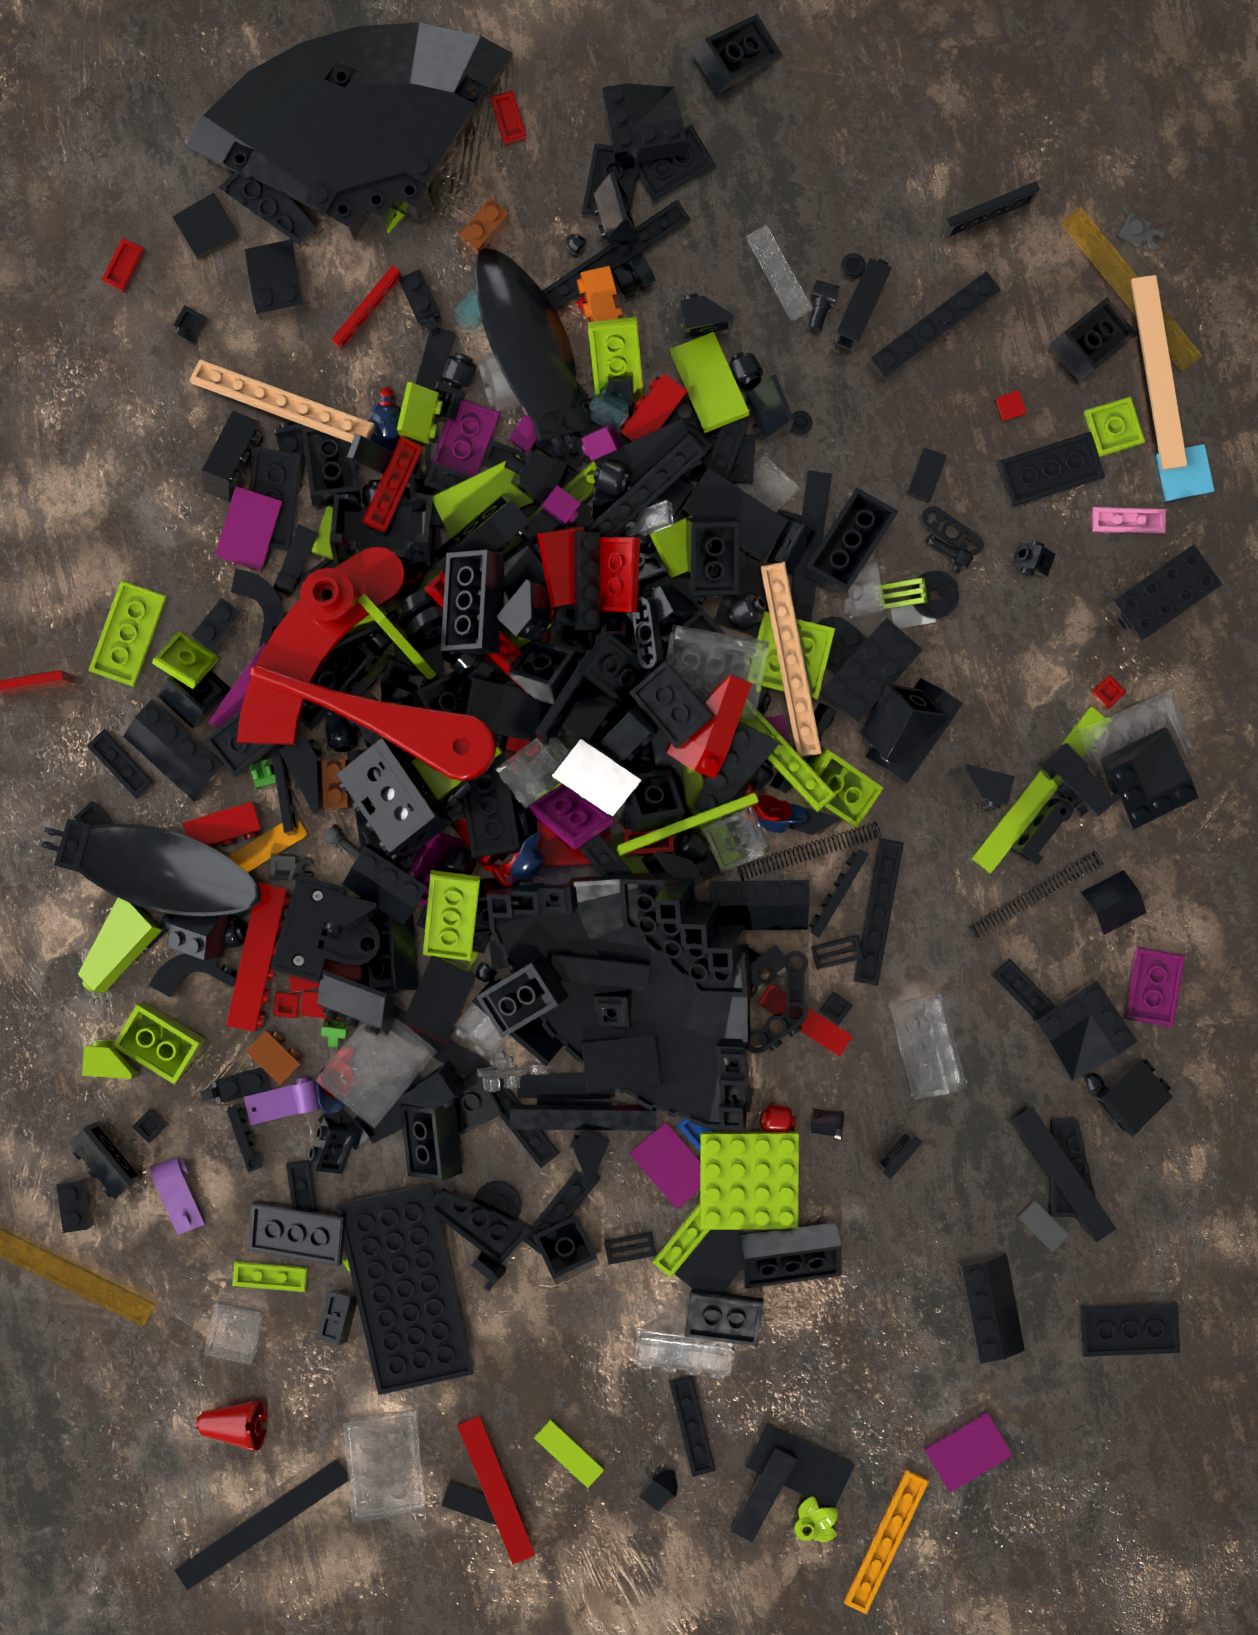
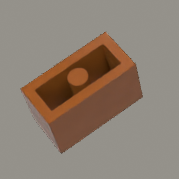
[459,197,510,255]
[321,759,351,810]
[245,1029,303,1085]

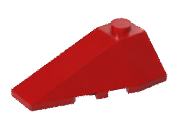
[665,674,752,779]

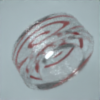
[528,1063,552,1075]

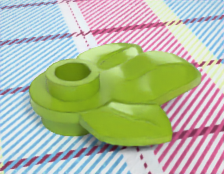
[794,1496,838,1542]

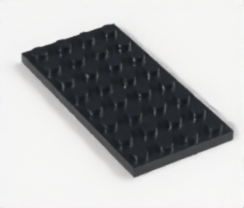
[335,1183,474,1395]

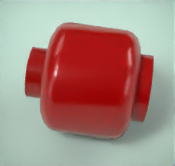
[759,1104,796,1132]

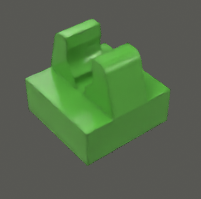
[249,758,276,788]
[321,1019,349,1048]

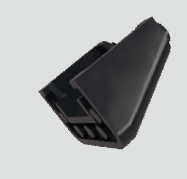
[329,493,433,571]

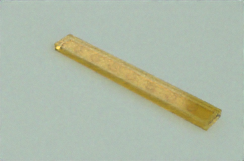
[1061,207,1203,372]
[0,1228,155,1327]

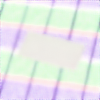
[891,605,936,629]

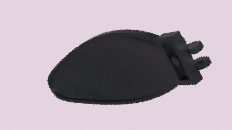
[474,249,585,456]
[40,819,262,916]

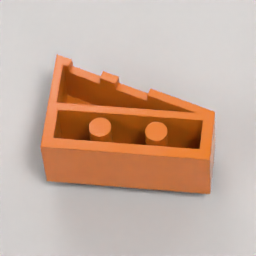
[577,266,623,322]

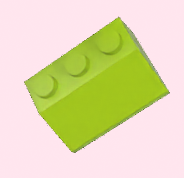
[112,1001,206,1085]

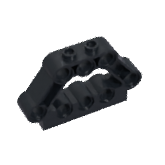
[747,944,809,1054]

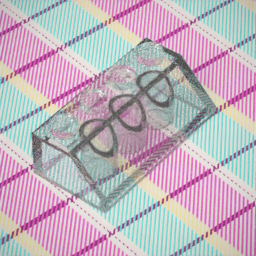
[888,992,967,1099]
[633,1330,735,1379]

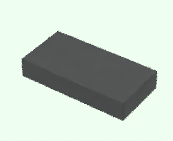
[1017,1200,1070,1253]

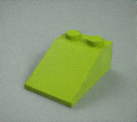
[808,745,884,827]

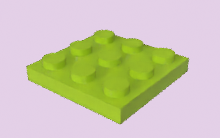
[747,611,835,700]

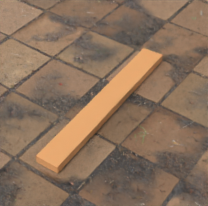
[1131,275,1187,470]
[190,359,375,443]
[761,562,821,757]

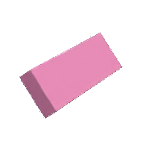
[1092,507,1166,534]

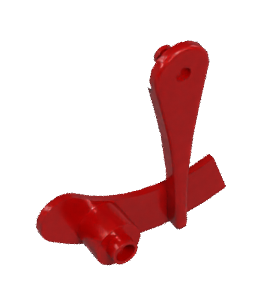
[237,547,497,781]

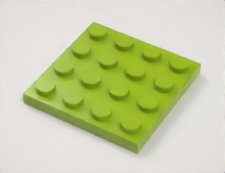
[700,1131,799,1230]

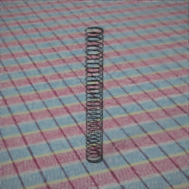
[737,821,881,881]
[969,850,1103,939]

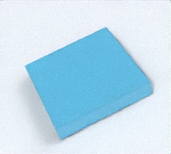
[1156,444,1214,502]

